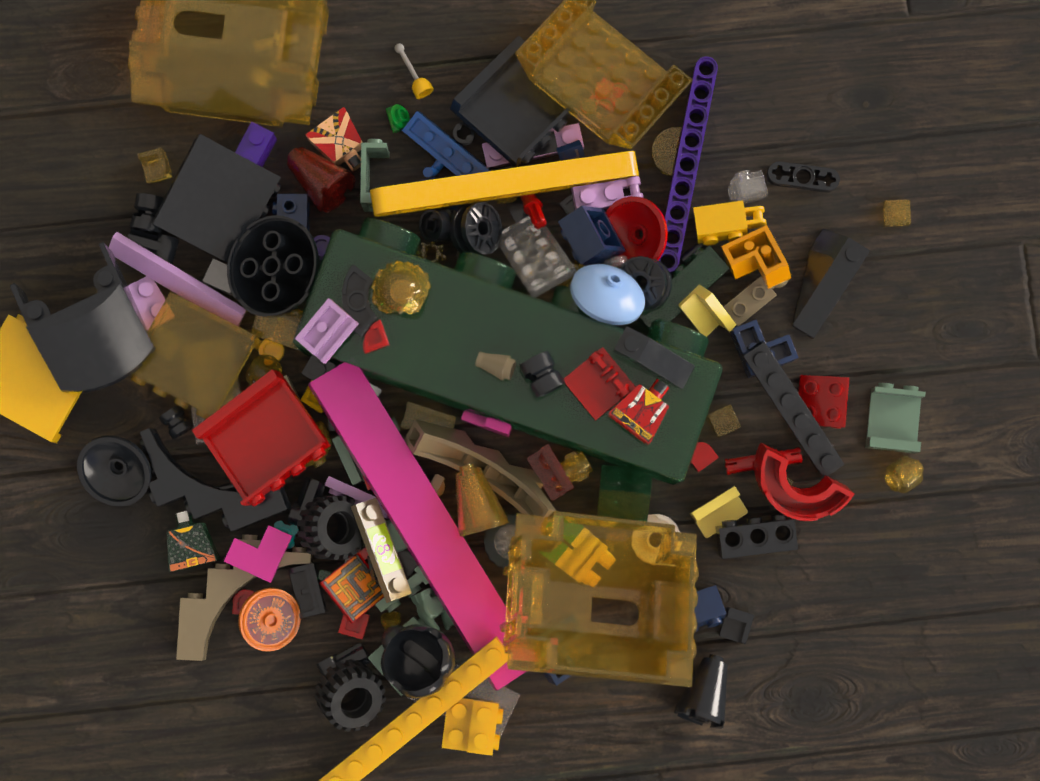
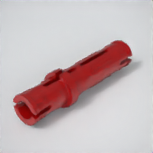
[725,447,802,475]

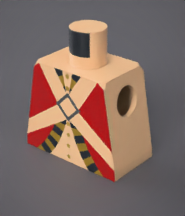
[306,107,363,171]

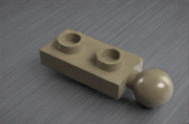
[723,276,788,327]

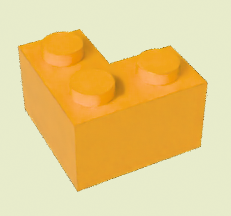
[721,225,791,289]

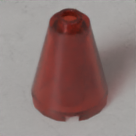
[287,147,356,213]

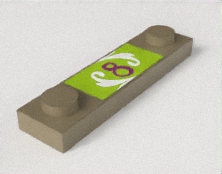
[351,498,412,603]

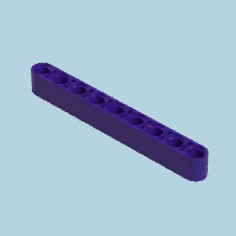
[659,57,718,274]

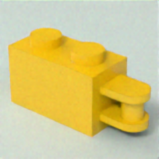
[693,200,767,246]

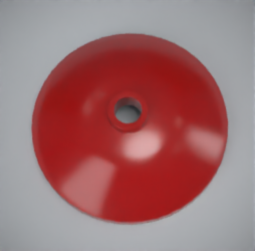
[606,196,668,268]

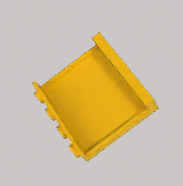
[0,314,82,444]

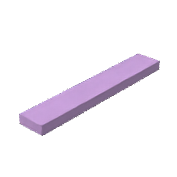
[109,232,246,330]

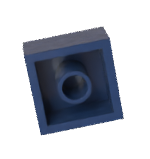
[558,205,626,265]

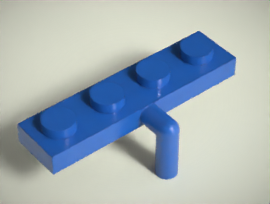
[402,111,491,177]

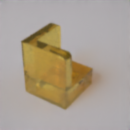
[137,148,172,184]

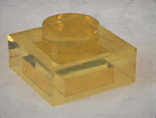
[883,200,911,227]

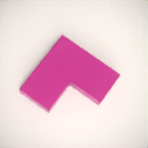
[461,410,512,438]
[224,525,292,583]

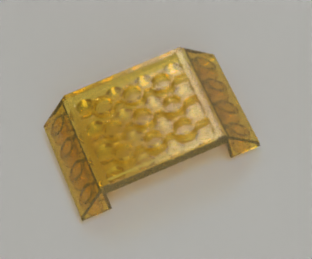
[515,0,693,149]

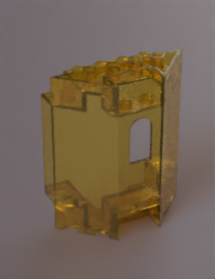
[128,0,329,127]
[499,511,699,687]

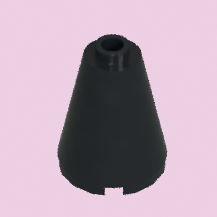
[674,654,728,729]

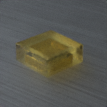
[707,404,741,438]

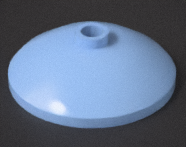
[570,264,645,325]

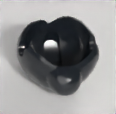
[381,624,455,698]

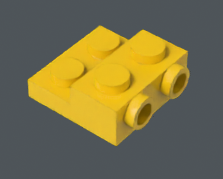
[442,698,504,756]

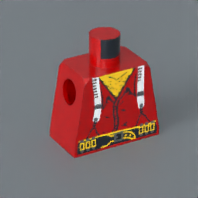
[608,379,669,446]

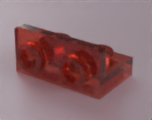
[527,444,574,501]

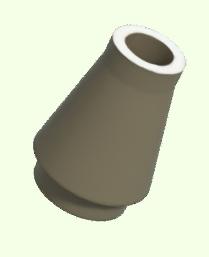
[475,352,516,381]

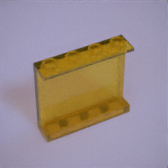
[130,292,262,420]

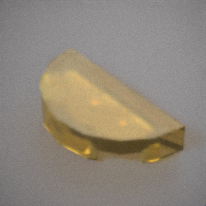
[652,127,682,177]

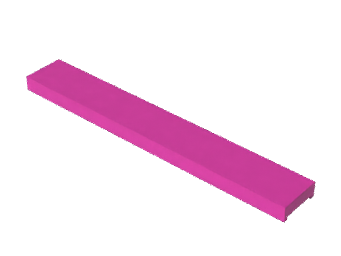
[308,357,540,690]

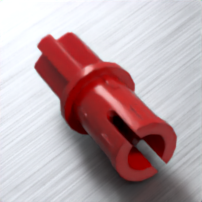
[520,194,547,229]

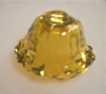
[372,261,431,314]

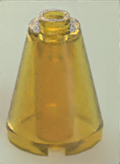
[456,463,509,537]

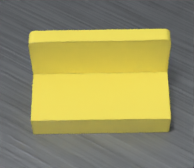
[678,284,736,338]
[690,486,748,538]

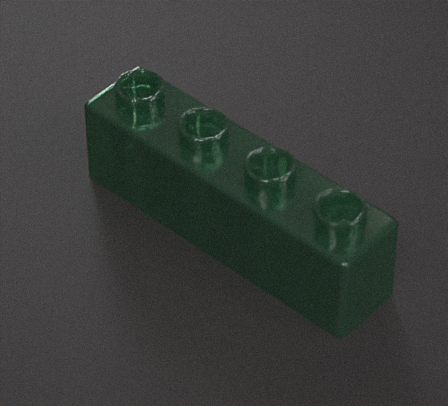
[292,218,723,485]

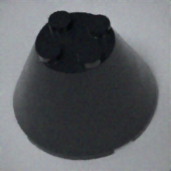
[227,215,324,317]

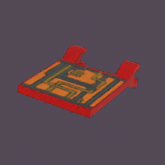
[320,547,384,624]

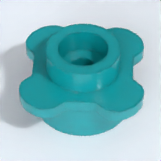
[274,521,299,549]

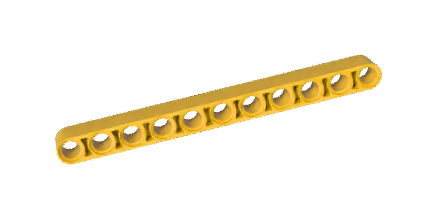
[370,151,639,217]

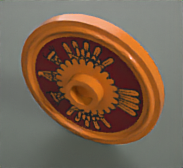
[238,588,301,651]

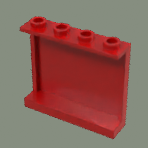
[192,369,331,507]

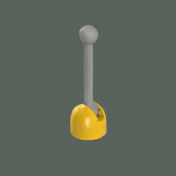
[395,43,434,99]

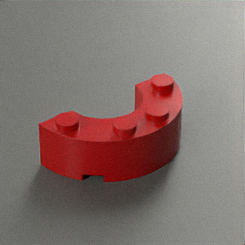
[754,442,855,521]

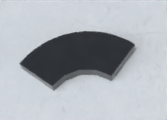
[342,264,378,338]

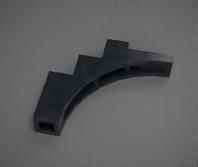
[140,428,292,532]

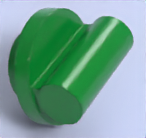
[386,104,410,133]

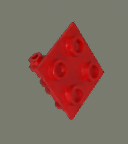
[564,347,636,421]
[799,375,849,429]

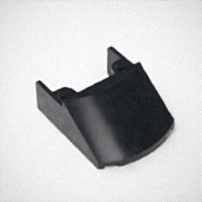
[10,242,156,393]

